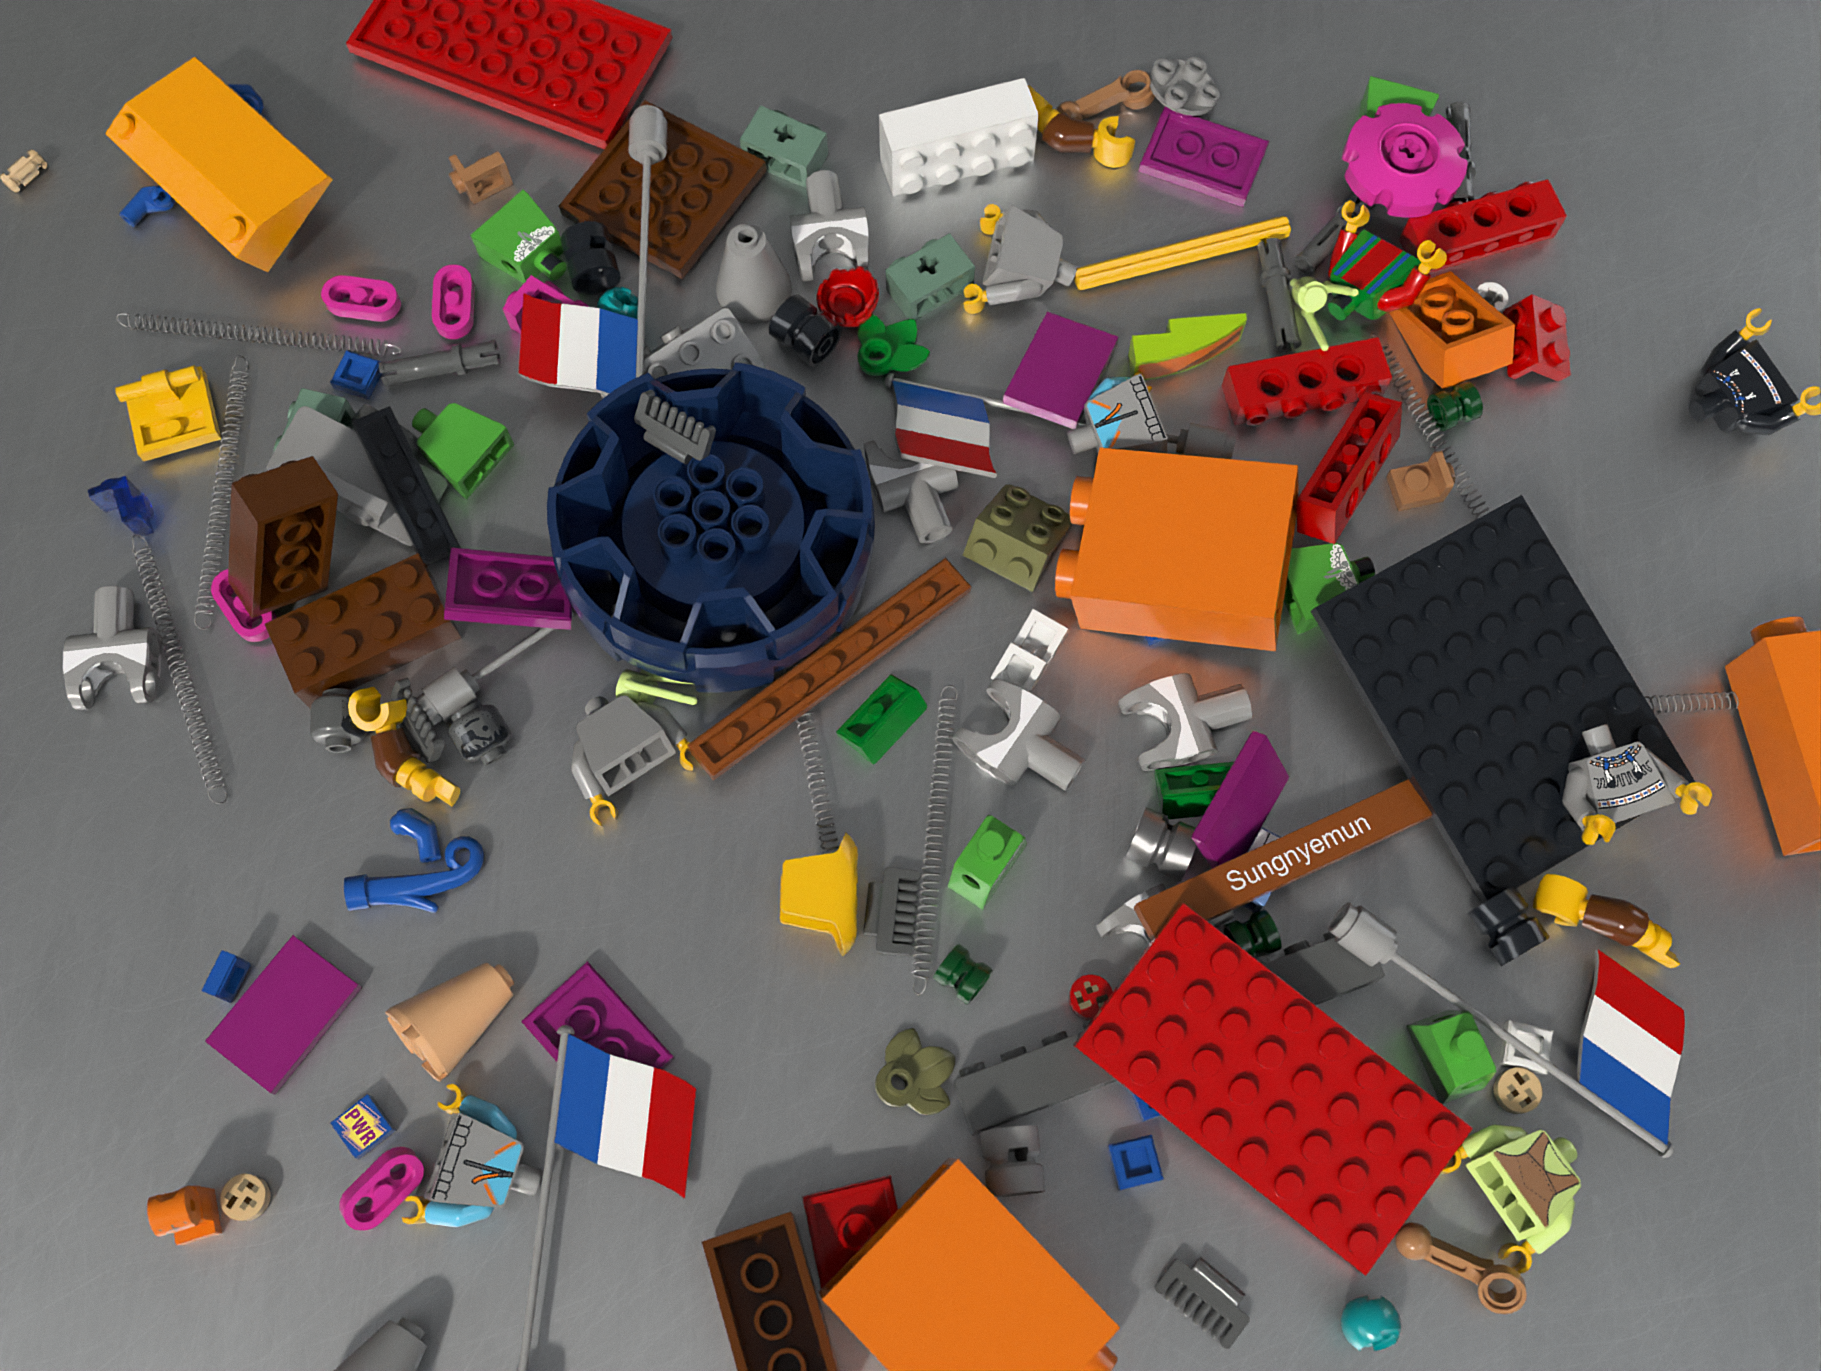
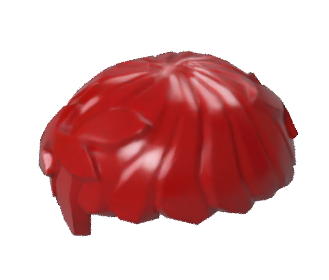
[816,266,879,327]

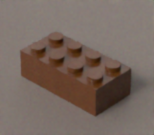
[228,456,338,618]
[265,553,461,709]
[702,1212,840,1371]

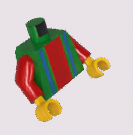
[1328,200,1447,321]

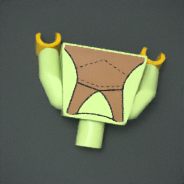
[1441,1125,1581,1273]

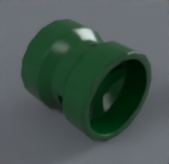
[1427,382,1483,432]
[1223,909,1282,958]
[933,944,993,1005]

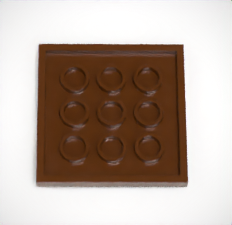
[558,100,767,279]

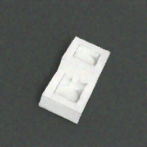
[990,609,1069,693]

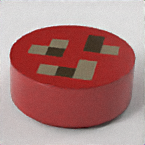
[1069,974,1113,1020]

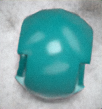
[597,287,638,319]
[1340,1295,1402,1352]

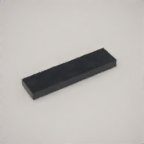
[352,406,461,566]

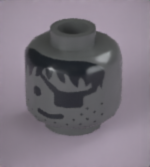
[310,688,367,753]
[448,701,512,766]

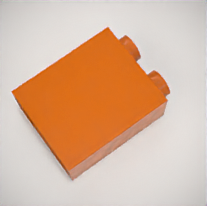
[1055,447,1299,651]
[1725,616,1821,856]
[819,1158,1120,1371]

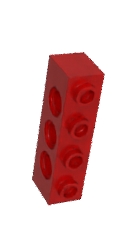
[1399,179,1567,273]
[1222,337,1392,426]
[1297,392,1402,544]

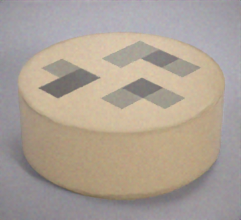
[1493,1067,1542,1114]
[220,1174,271,1221]

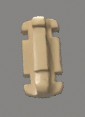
[0,149,47,193]

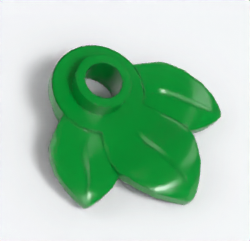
[857,314,930,376]

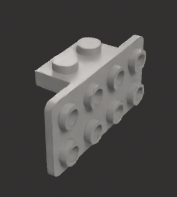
[600,308,766,398]
[266,406,448,546]

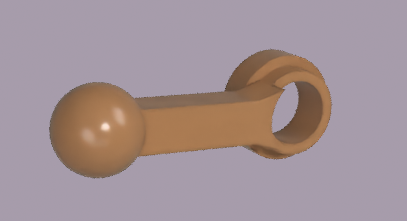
[1056,70,1155,120]
[1395,1222,1527,1314]

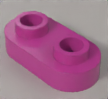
[432,264,475,339]
[321,275,401,322]
[211,569,277,642]
[339,1147,424,1231]

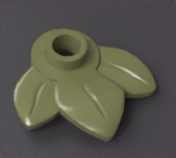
[875,1028,956,1115]

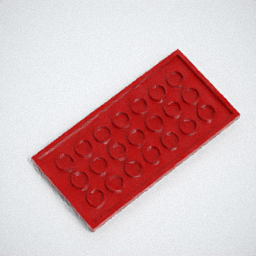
[346,0,673,149]
[1073,903,1473,1276]

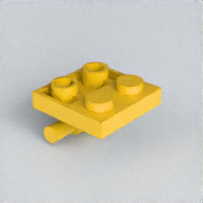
[115,365,221,461]

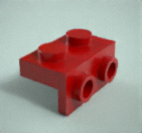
[1502,294,1571,382]

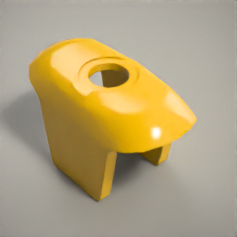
[780,832,858,956]

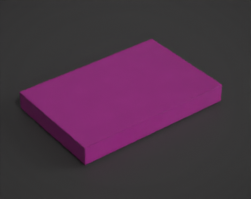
[1138,106,1269,207]
[1003,312,1119,429]
[444,548,572,630]
[1191,731,1290,869]
[205,935,362,1095]
[521,961,675,1070]

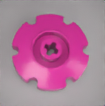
[1342,103,1468,218]

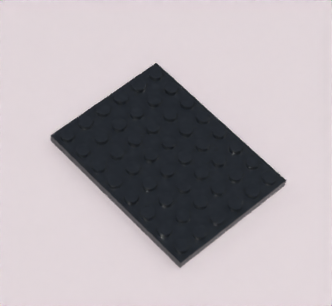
[1311,495,1695,904]

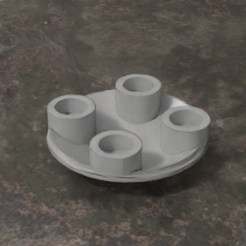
[1149,57,1220,116]

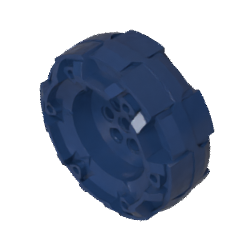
[547,362,875,693]

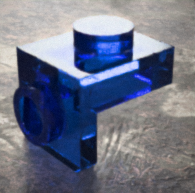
[88,476,154,538]

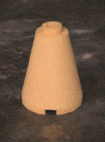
[385,962,514,1082]

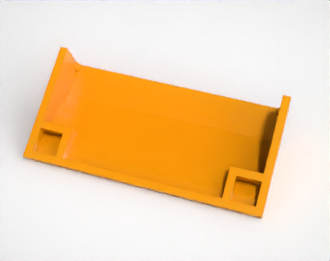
[105,57,333,272]

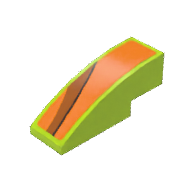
[1128,313,1247,380]

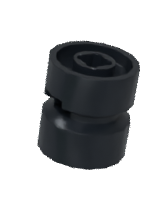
[560,221,621,295]
[768,294,842,367]
[1467,885,1550,966]

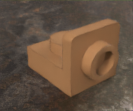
[448,151,513,205]
[1386,451,1455,512]

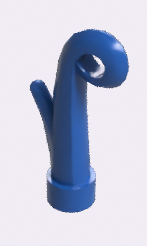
[344,836,484,913]

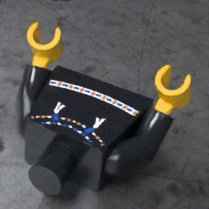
[1689,308,1821,435]

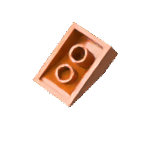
[1389,271,1515,389]

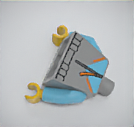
[1067,371,1167,454]
[402,1084,542,1227]

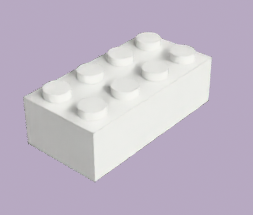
[879,78,1039,196]

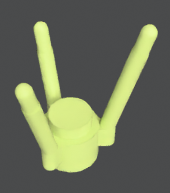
[1290,276,1359,351]
[615,669,698,705]

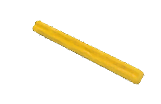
[1074,216,1291,290]

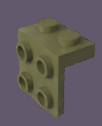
[962,484,1073,592]

